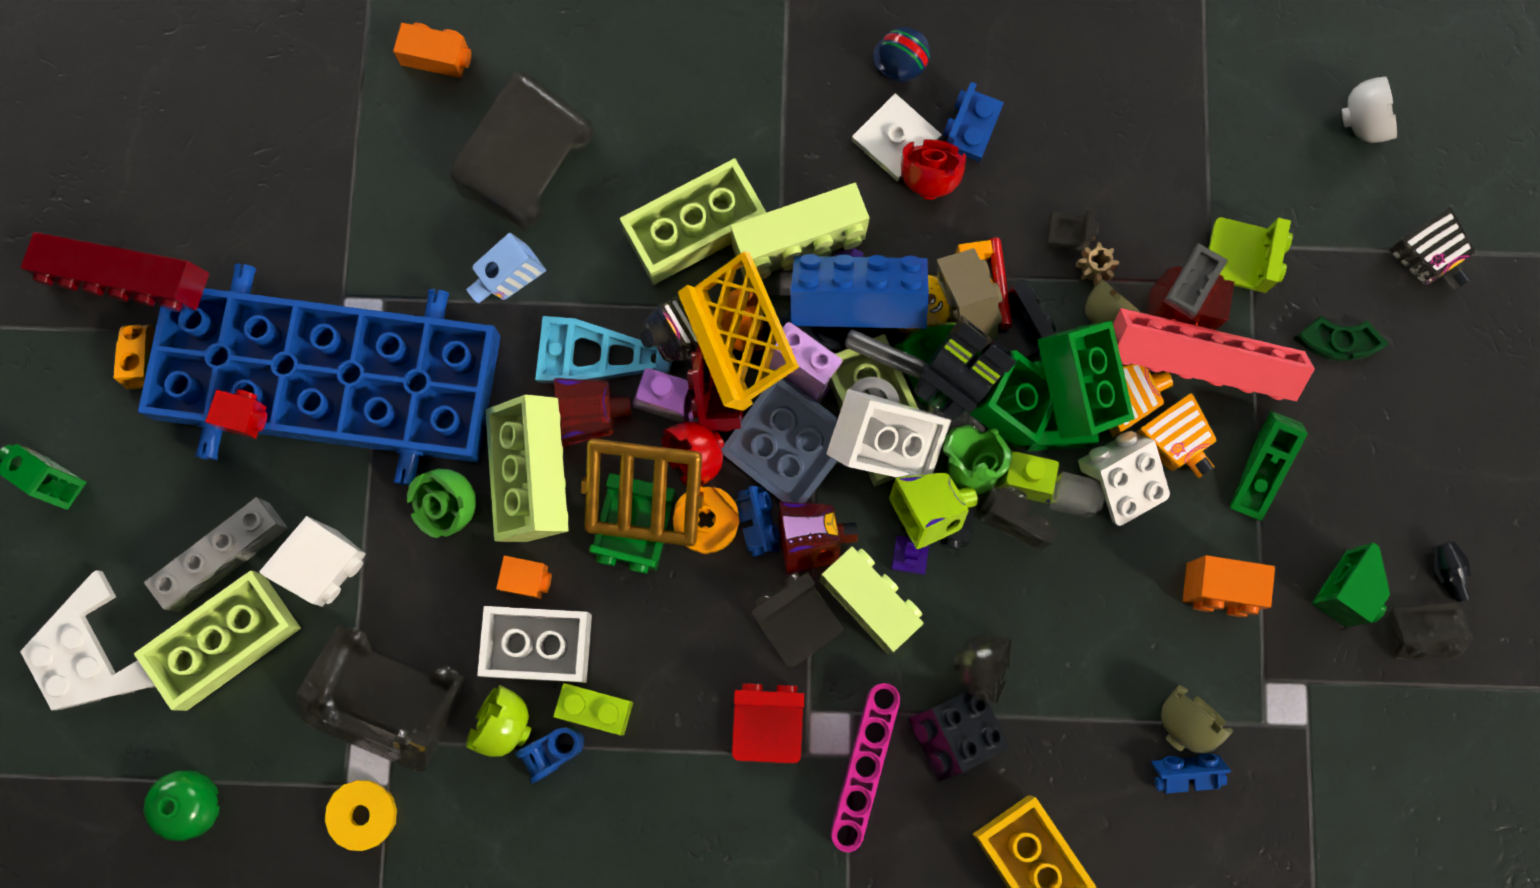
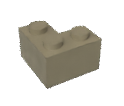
[936,248,1002,339]

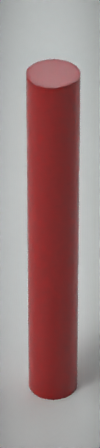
[989,237,1013,330]

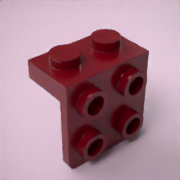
[687,344,746,431]

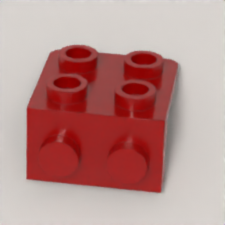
[732,684,804,763]

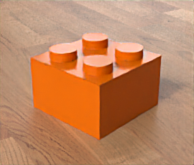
[1182,555,1275,617]

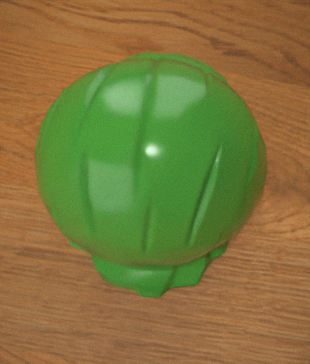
[943,425,1012,494]

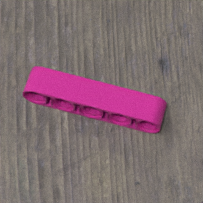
[830,683,900,852]

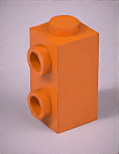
[393,22,471,78]

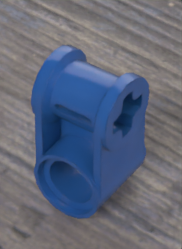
[515,727,584,784]

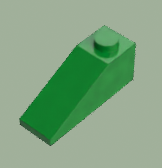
[1230,410,1308,521]

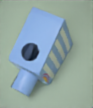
[466,233,547,304]

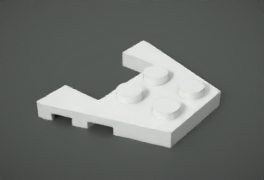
[20,570,155,710]

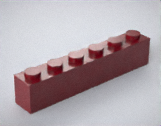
[20,232,210,312]

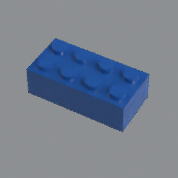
[791,254,929,329]

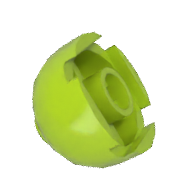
[466,685,531,757]

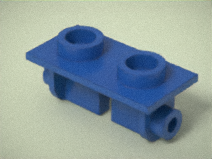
[735,486,780,557]
[1152,753,1231,794]

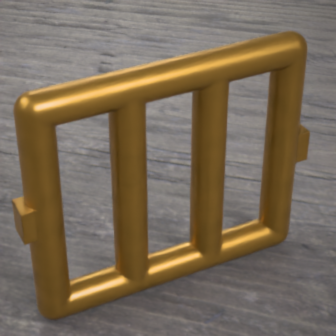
[581,439,704,546]

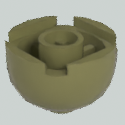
[1085,279,1141,324]
[1161,685,1233,753]

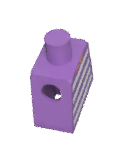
[632,368,695,423]

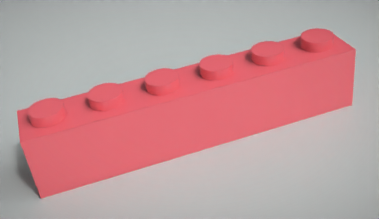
[1113,308,1315,402]

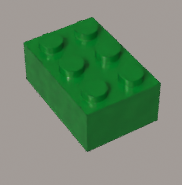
[1037,321,1135,439]

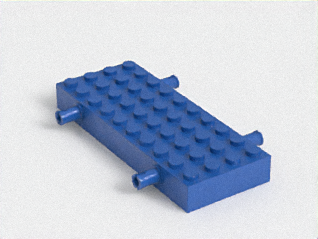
[138,263,501,486]

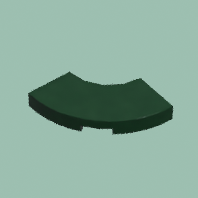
[1294,315,1389,361]

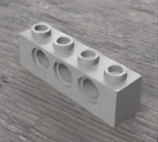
[144,497,289,612]

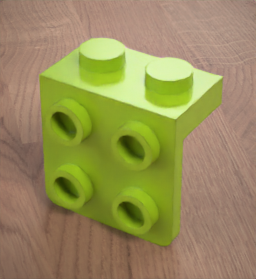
[1209,217,1293,293]

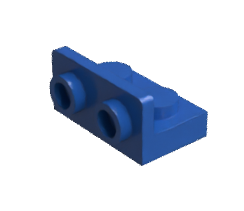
[943,82,1004,162]

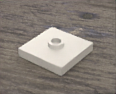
[851,93,942,182]

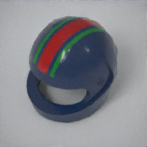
[873,27,931,82]

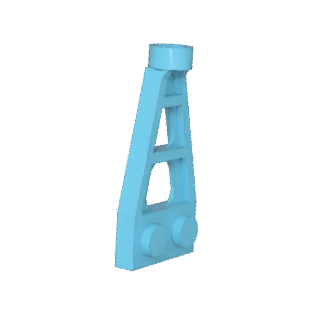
[535,316,672,385]

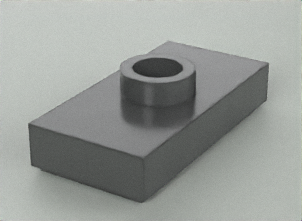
[1163,243,1228,319]

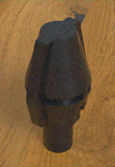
[1434,541,1471,602]

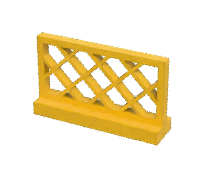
[678,251,799,411]

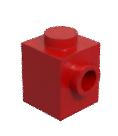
[205,389,267,439]

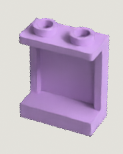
[767,322,842,404]

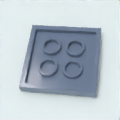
[722,377,838,513]

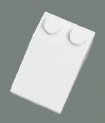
[826,389,951,478]
[259,516,366,607]

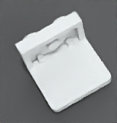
[1078,431,1170,526]

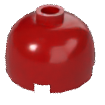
[901,139,966,200]
[661,421,724,487]

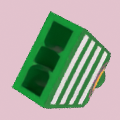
[0,444,87,510]

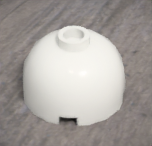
[1342,76,1397,143]

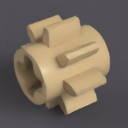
[1076,242,1119,286]

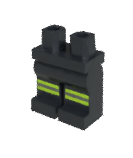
[914,315,1017,422]

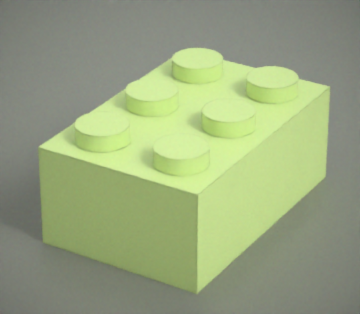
[819,546,924,655]

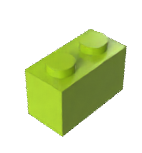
[553,683,633,736]

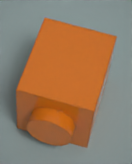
[496,556,552,600]

